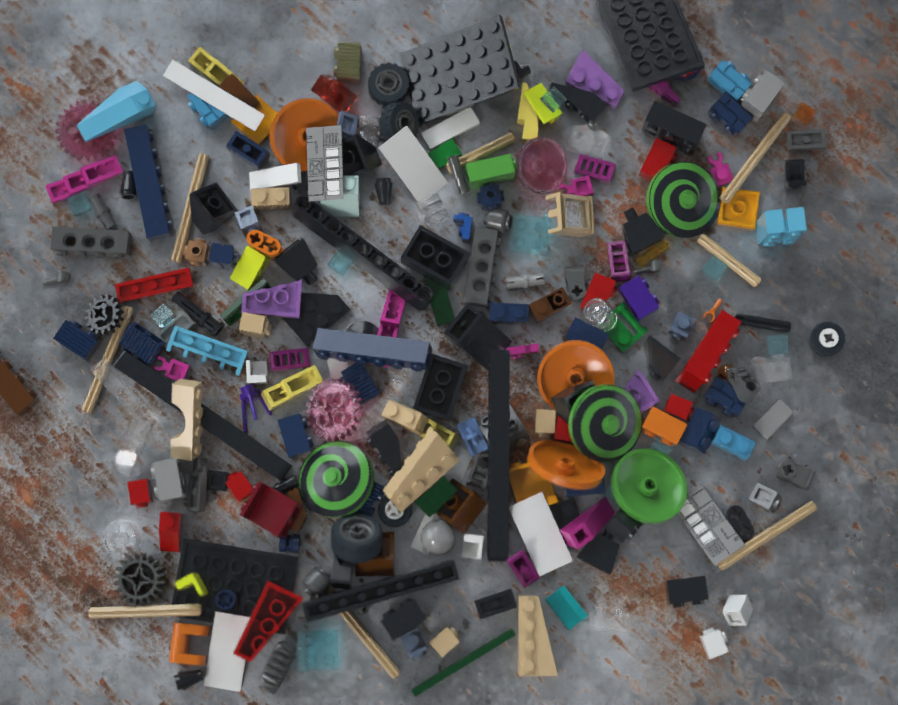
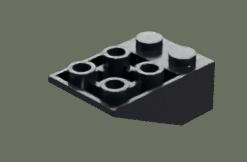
[443,303,512,370]

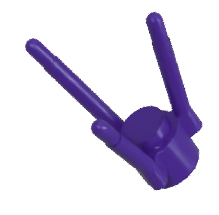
[240,384,272,433]

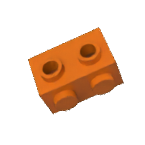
[642,406,687,447]

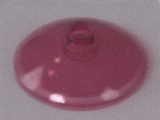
[516,137,567,194]

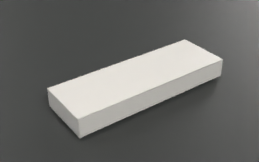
[421,107,480,150]
[249,163,301,191]

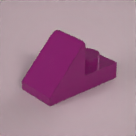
[506,549,541,589]

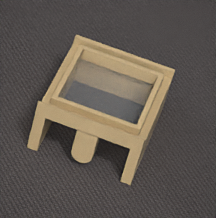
[546,192,595,237]

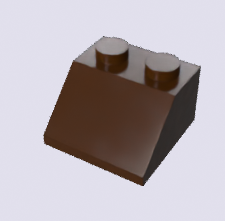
[436,478,487,535]
[354,532,395,576]

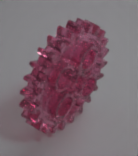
[55,100,118,161]
[304,378,364,441]

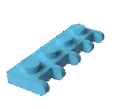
[166,326,248,376]

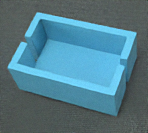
[756,207,807,247]

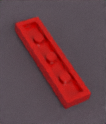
[115,267,194,303]

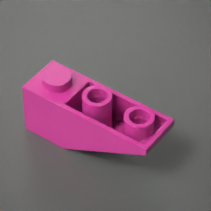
[560,497,615,549]

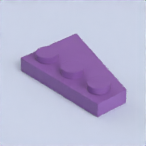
[565,50,624,109]
[241,280,302,319]
[623,369,660,413]

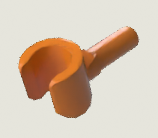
[703,298,723,323]

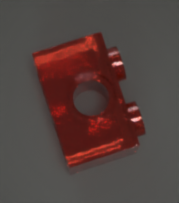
[311,74,358,112]

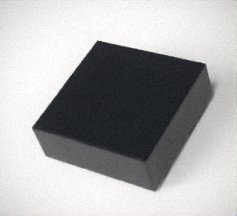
[206,470,229,492]

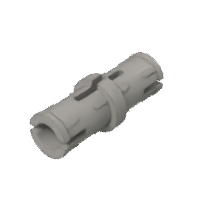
[505,273,545,290]

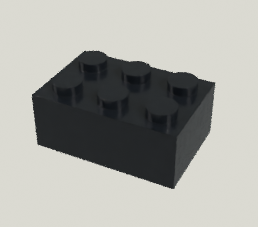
[642,101,707,154]
[401,225,470,290]
[413,354,468,422]

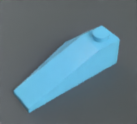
[77,81,156,142]

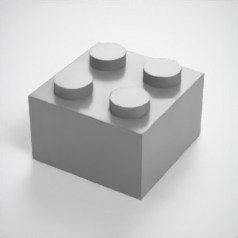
[739,70,785,123]
[151,458,188,502]

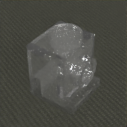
[387,366,409,384]

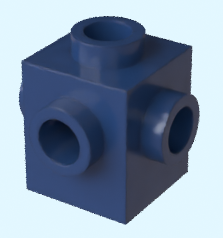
[477,183,504,211]

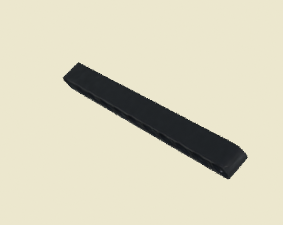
[111,349,292,482]
[487,350,510,562]

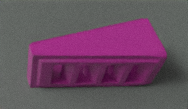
[648,81,680,107]
[574,154,616,184]
[607,240,630,282]
[269,348,311,372]

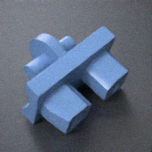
[457,417,488,457]

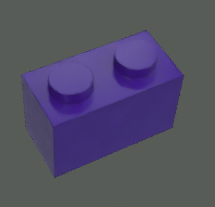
[618,275,660,322]

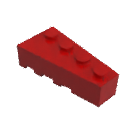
[675,309,741,393]
[233,580,304,662]

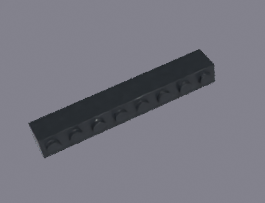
[301,559,459,623]

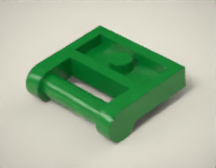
[597,302,649,353]

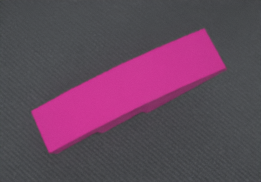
[45,155,123,205]
[370,289,406,368]

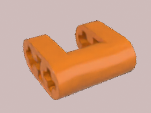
[246,230,284,261]
[169,622,210,666]

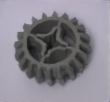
[113,553,166,606]
[258,641,296,694]

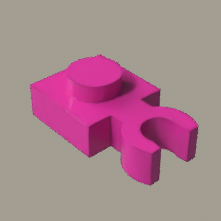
[707,152,734,187]
[558,175,594,196]
[506,343,539,360]
[153,356,190,381]

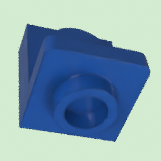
[453,213,473,243]

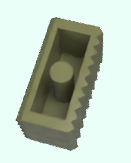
[333,42,361,83]

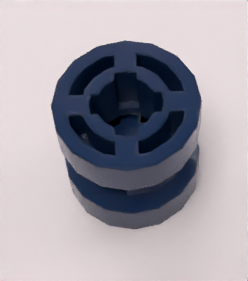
[279,534,301,553]
[215,590,238,610]

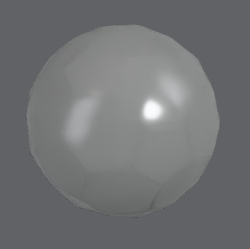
[421,520,455,554]

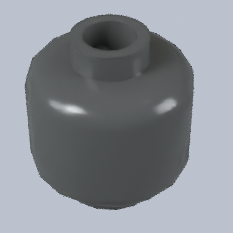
[483,208,513,234]
[302,567,331,598]

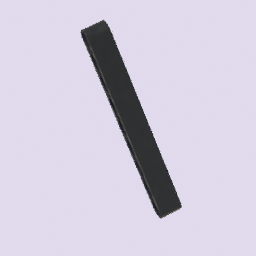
[292,196,433,310]

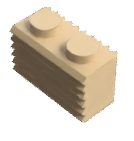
[251,187,292,211]
[239,312,272,339]
[382,399,429,435]

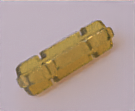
[635,240,670,267]

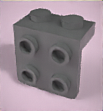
[476,405,530,452]

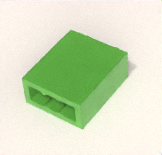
[466,154,518,190]

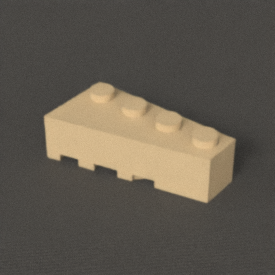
[383,427,460,512]
[518,596,558,676]

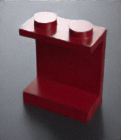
[240,481,303,540]

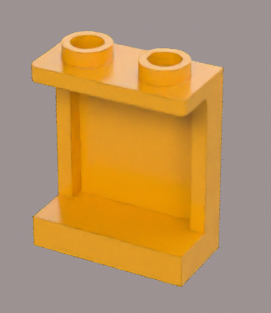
[509,462,558,506]

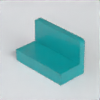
[545,585,588,630]

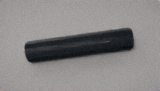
[735,313,791,333]

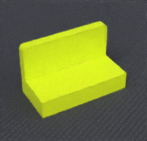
[524,83,562,125]
[230,246,272,290]
[175,573,209,596]

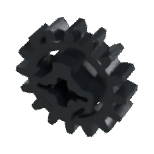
[84,294,124,336]

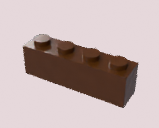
[0,350,39,416]

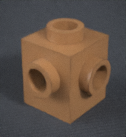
[183,238,211,267]

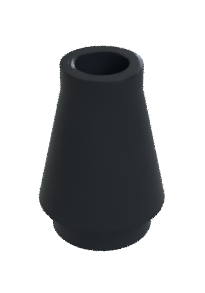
[119,170,137,200]
[374,178,393,205]
[174,669,204,691]

